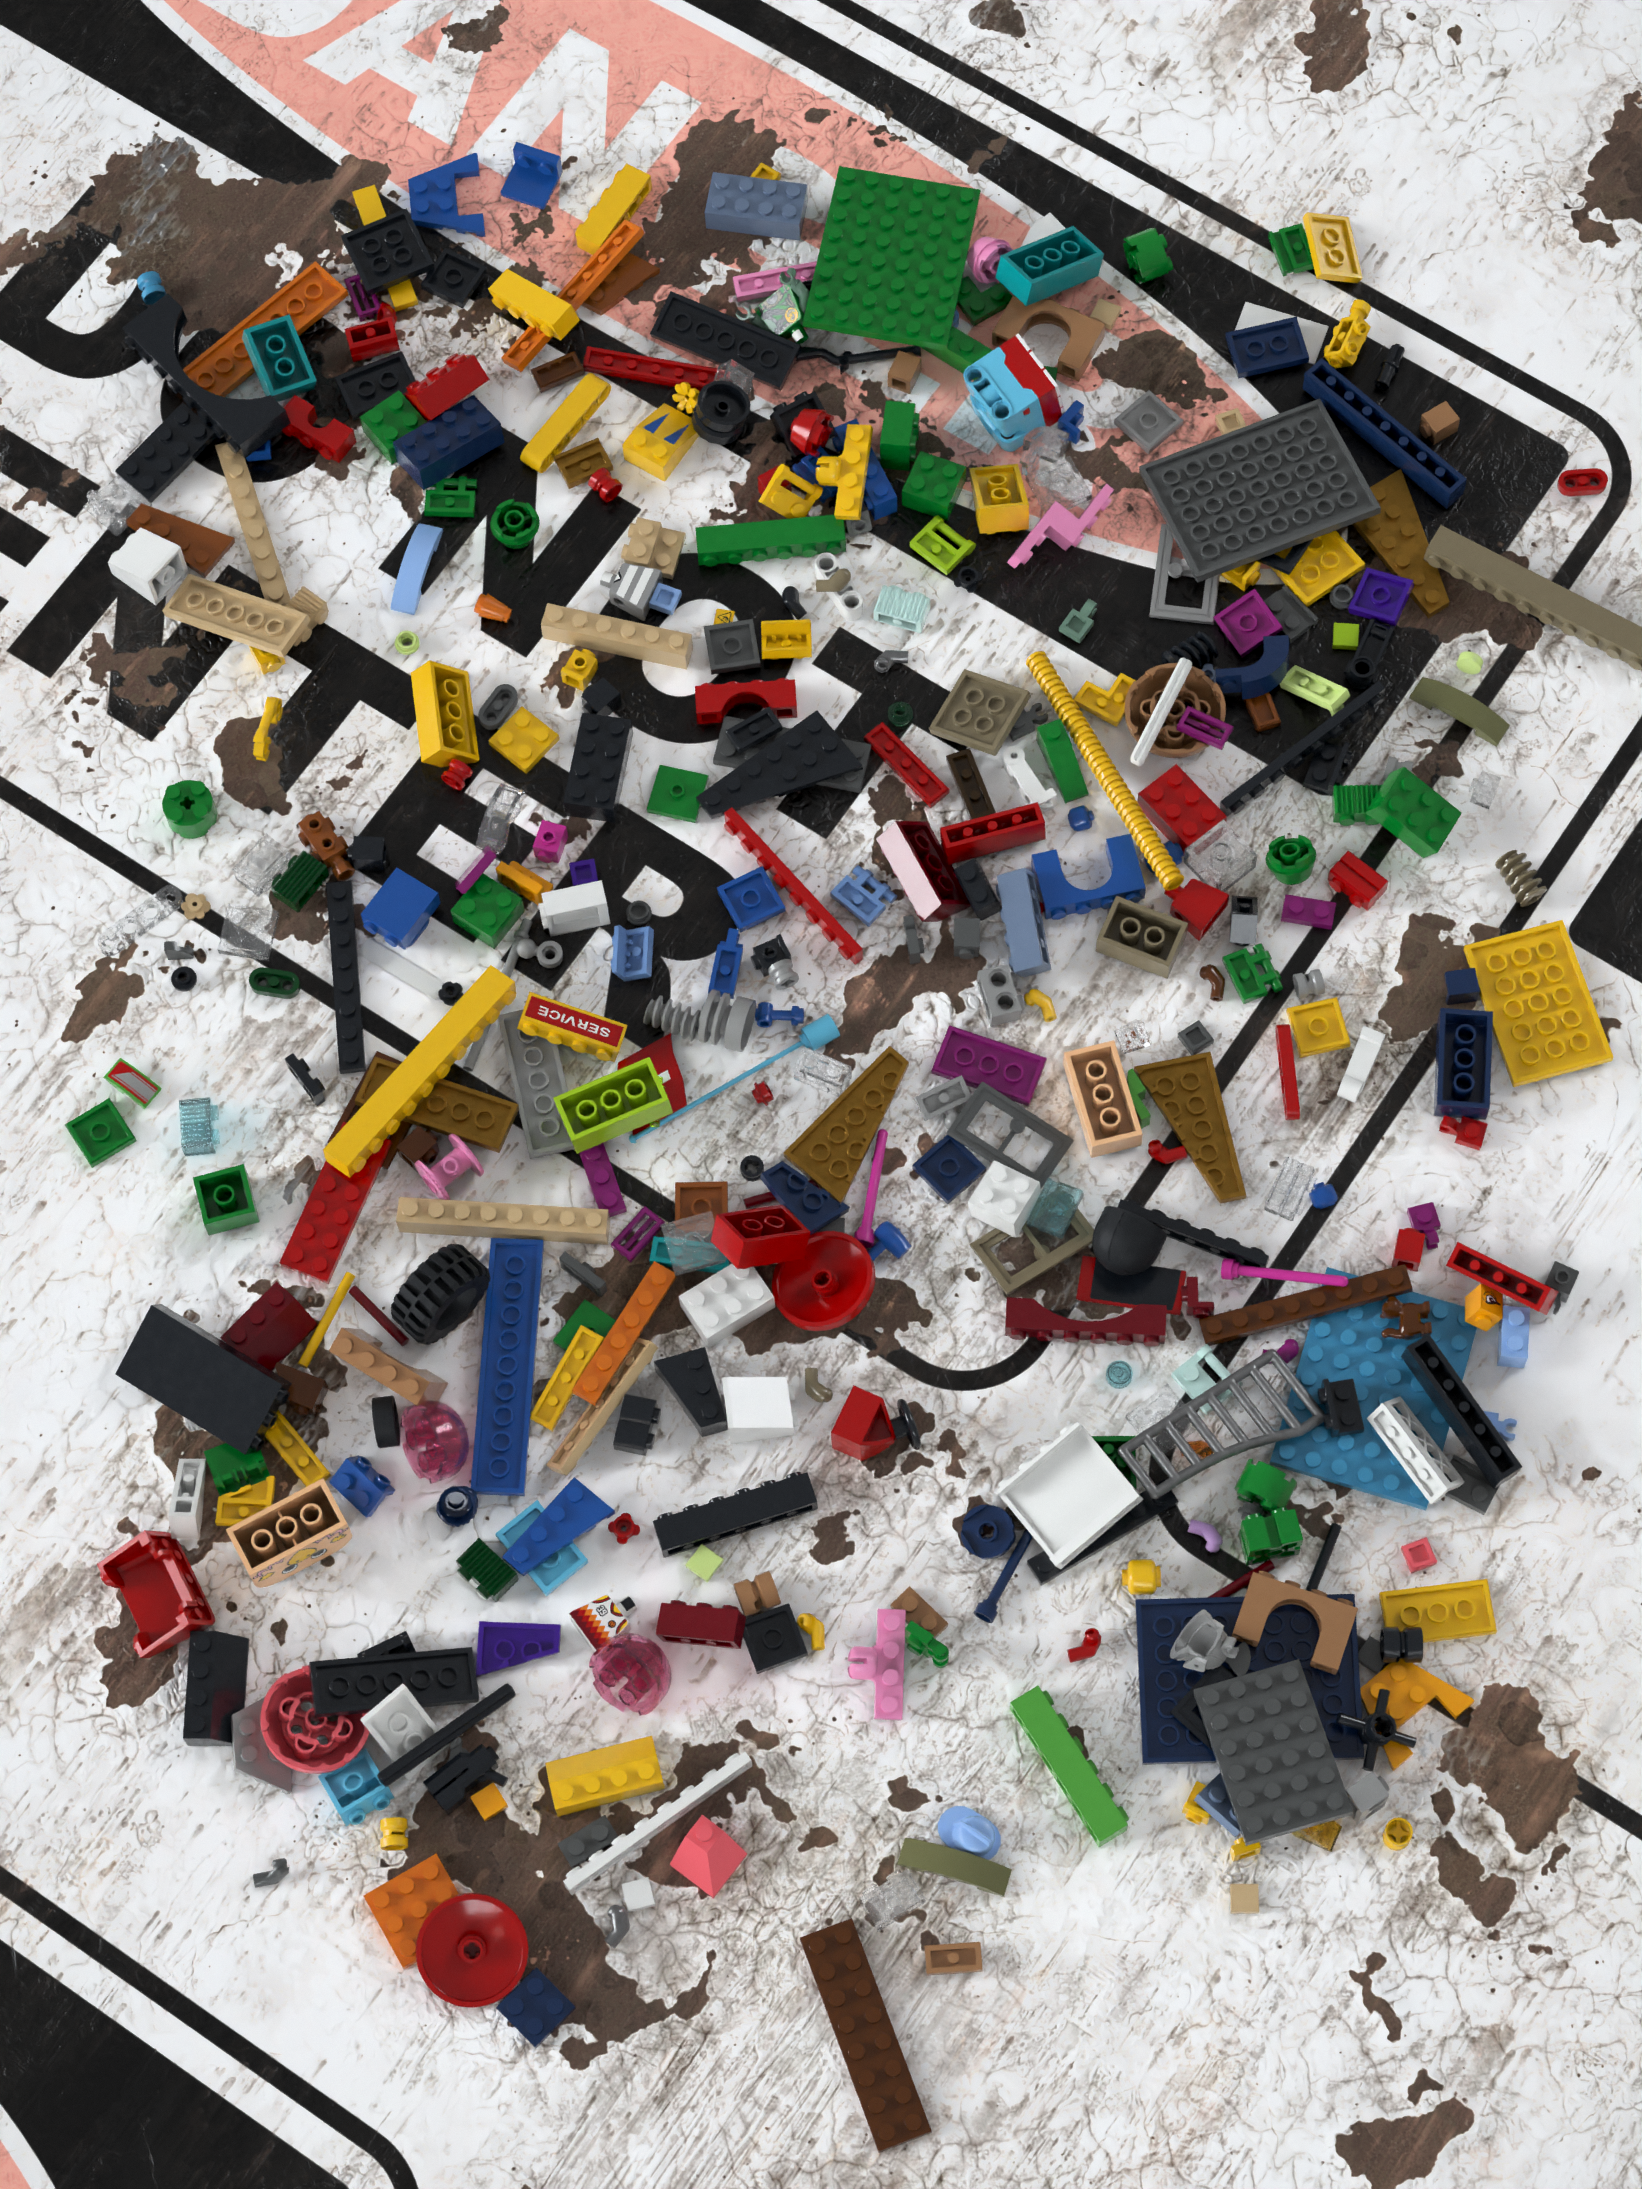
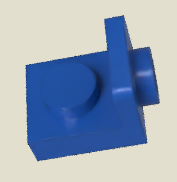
[1057,400,1084,445]

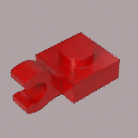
[1439,1116,1488,1151]

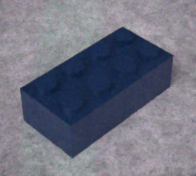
[393,395,505,490]
[1434,1008,1493,1120]

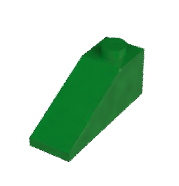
[1036,719,1089,804]

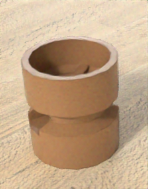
[733,1571,781,1617]

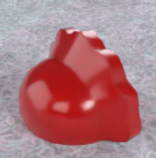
[377,302,397,327]

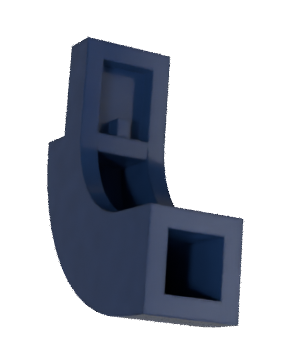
[1215,635,1289,700]

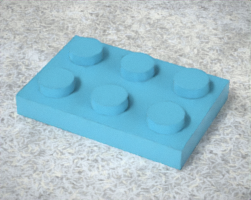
[495,1500,589,1597]

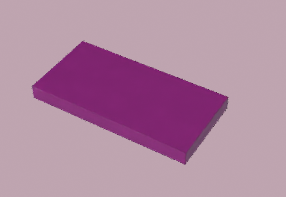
[931,1025,1047,1106]

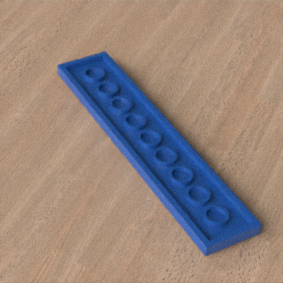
[471,1238,544,1496]

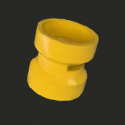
[380,1817,408,1851]
[1382,1817,1413,1851]

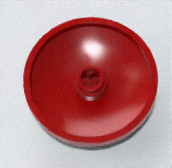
[772,1231,876,1331]
[416,1893,528,2008]

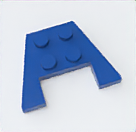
[408,153,486,237]

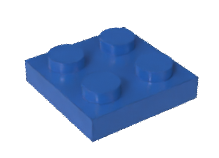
[717,866,786,933]

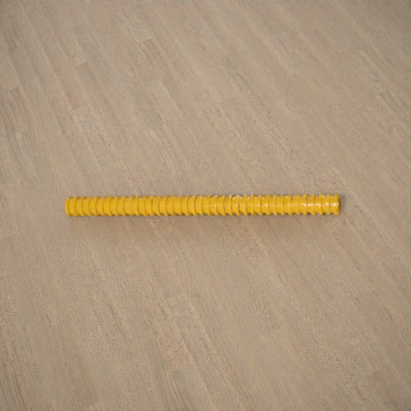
[1026,651,1184,890]

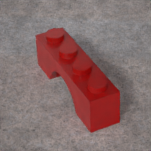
[695,678,798,724]

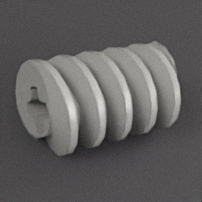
[643,995,701,1042]

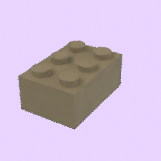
[1096,896,1188,979]

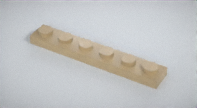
[546,1338,658,1476]

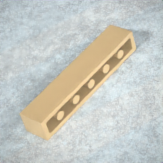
[541,603,693,670]

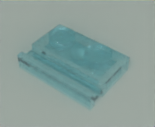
[1027,1177,1084,1239]

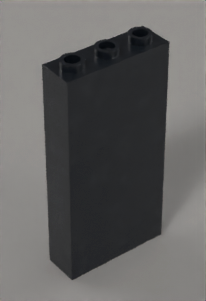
[115,1304,292,1455]

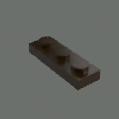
[946,748,996,820]

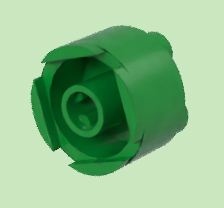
[1123,228,1173,284]
[162,780,217,839]
[1234,1459,1297,1516]

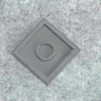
[1114,390,1184,454]

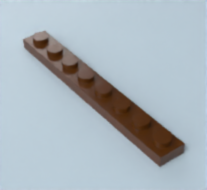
[1199,1264,1413,1346]

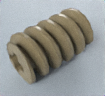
[1495,850,1547,907]

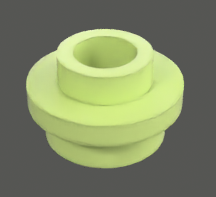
[395,631,420,655]

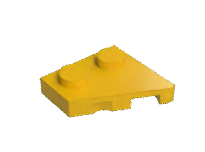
[215,1476,276,1526]

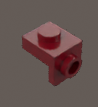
[1181,1277,1215,1319]

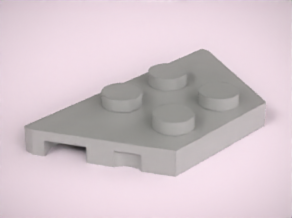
[231,1697,292,1794]

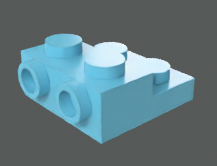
[318,1748,394,1826]

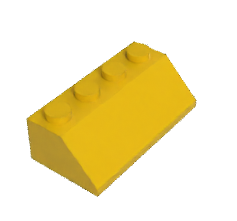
[411,660,479,767]
[545,1735,665,1817]

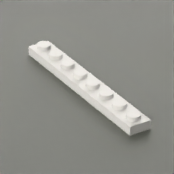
[563,1752,752,1895]

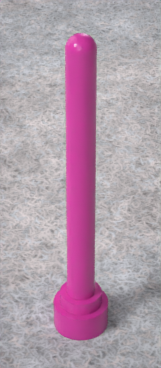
[854,1129,888,1248]
[1221,1258,1348,1287]

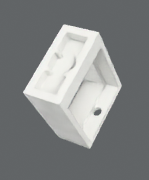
[538,880,610,937]

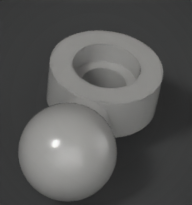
[516,938,563,968]

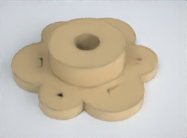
[181,893,211,920]

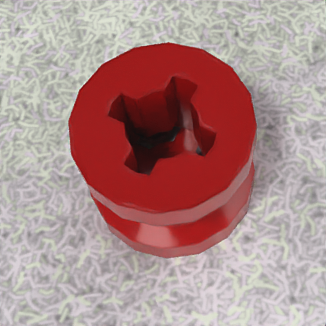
[441,759,473,790]

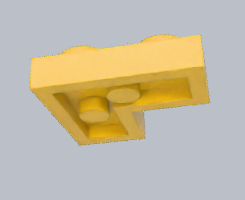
[1074,673,1136,727]

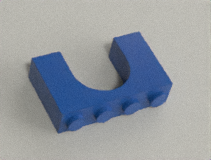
[1031,834,1146,920]

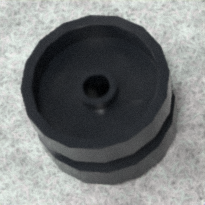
[692,380,751,445]

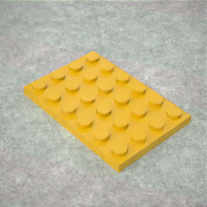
[1463,920,1613,1087]

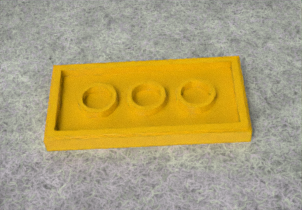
[1379,1579,1497,1643]

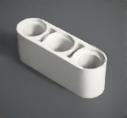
[815,553,863,622]

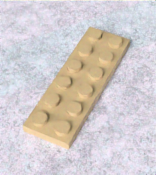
[162,574,310,658]

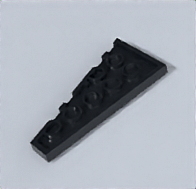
[696,710,863,819]

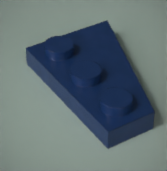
[760,1161,850,1235]

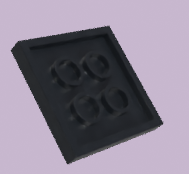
[341,208,435,296]

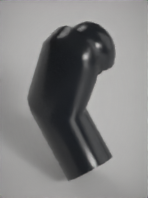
[782,586,807,620]

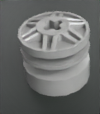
[698,989,756,1052]

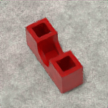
[281,395,356,463]

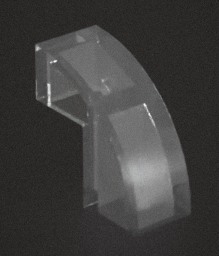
[475,783,524,855]

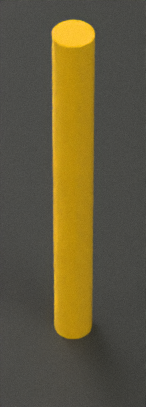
[298,1272,355,1369]

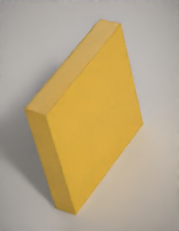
[1286,997,1351,1058]

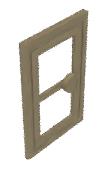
[969,1187,1094,1296]

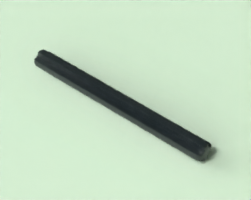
[377,1683,516,1787]

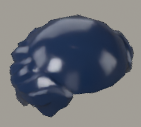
[436,1486,478,1527]

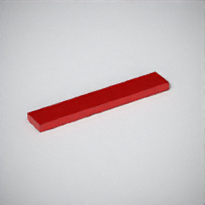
[582,346,729,391]

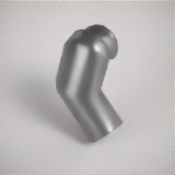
[874,650,908,673]

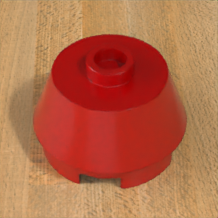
[790,409,834,457]

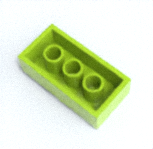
[553,1057,673,1154]

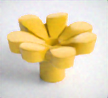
[672,382,699,414]

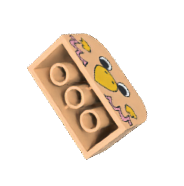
[226,1478,352,1588]

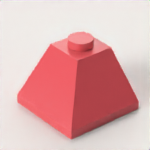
[670,1815,747,1899]

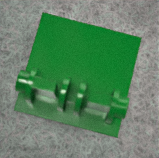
[203,1443,270,1496]

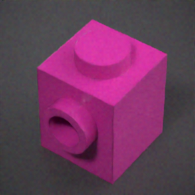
[533,820,568,863]

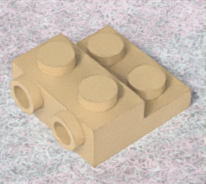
[621,517,686,580]

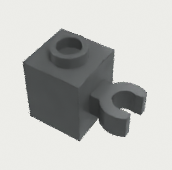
[1544,1261,1580,1315]

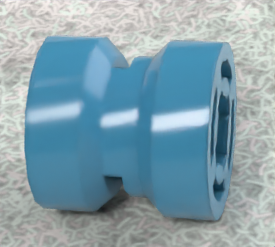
[137,271,166,305]

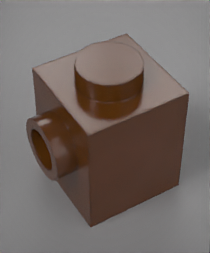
[396,1125,439,1173]

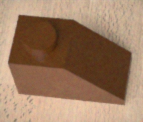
[275,1362,329,1417]

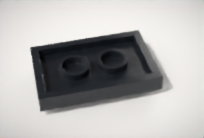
[335,351,416,421]

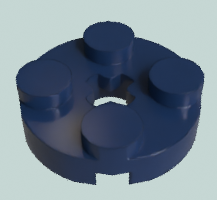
[961,1505,1016,1560]

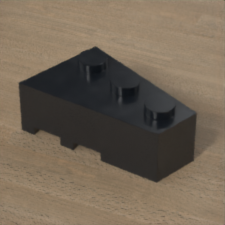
[654,1347,728,1437]

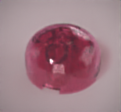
[400,1400,469,1484]
[589,1633,672,1716]

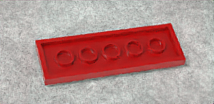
[279,1122,392,1284]

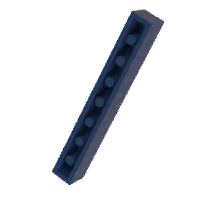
[1303,358,1467,509]

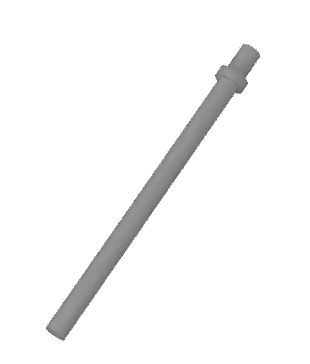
[463,918,533,1071]

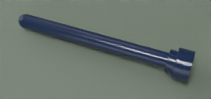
[973,1529,1033,1623]

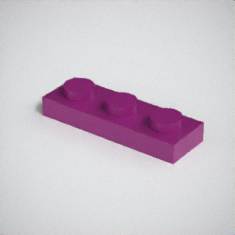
[579,1143,627,1217]

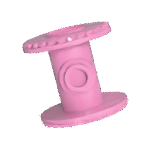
[415,1134,484,1200]

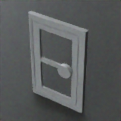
[1149,524,1220,625]

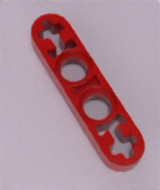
[1275,1024,1300,1120]

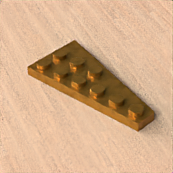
[1352,469,1450,619]
[783,1046,909,1203]
[1134,1052,1246,1204]

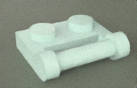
[1171,1344,1243,1415]

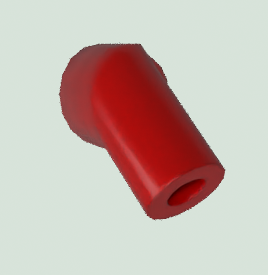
[1148,1140,1187,1164]

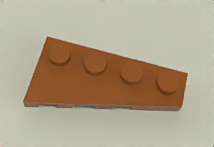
[126,503,235,578]

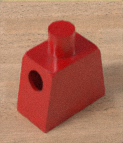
[1164,879,1229,941]

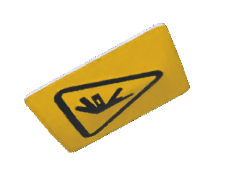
[714,609,735,625]

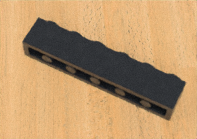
[1401,1334,1522,1489]
[653,1472,818,1558]

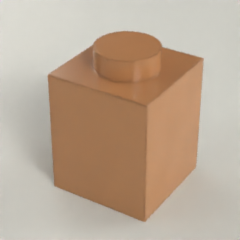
[888,351,921,394]
[1419,401,1460,445]

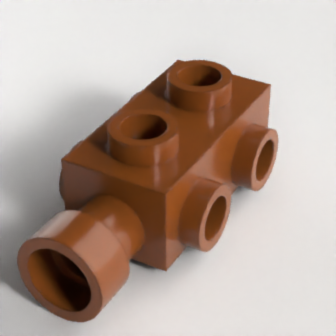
[298,811,355,881]

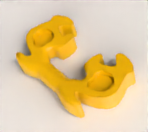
[253,697,283,762]

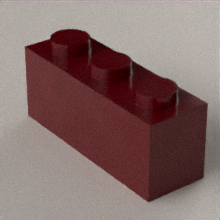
[656,1600,746,1649]

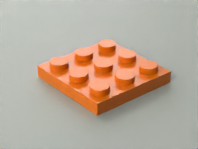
[363,1853,459,1969]

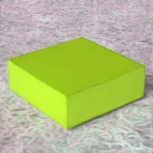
[1332,623,1359,650]

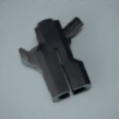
[423,1737,508,1815]

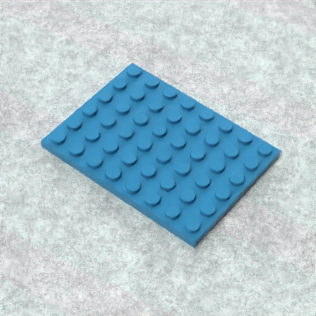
[1270,1267,1477,1511]

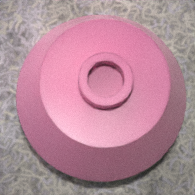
[967,237,1013,285]

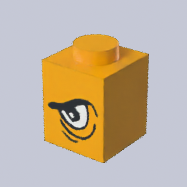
[1465,1283,1503,1332]

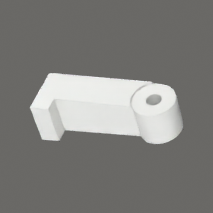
[1003,746,1057,813]
[1337,1026,1385,1103]

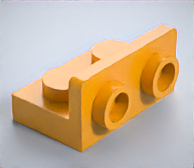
[496,861,554,906]

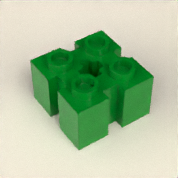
[1238,1507,1303,1566]

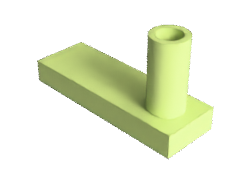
[1280,665,1350,716]

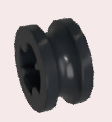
[740,1155,764,1182]

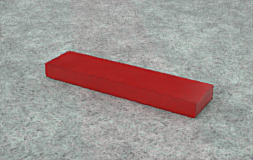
[864,722,950,808]

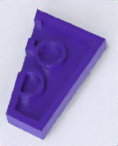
[476,1621,561,1677]

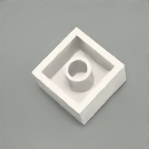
[968,1160,1042,1238]

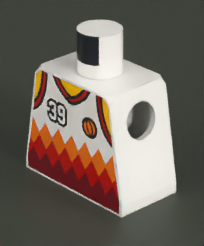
[568,1594,637,1660]

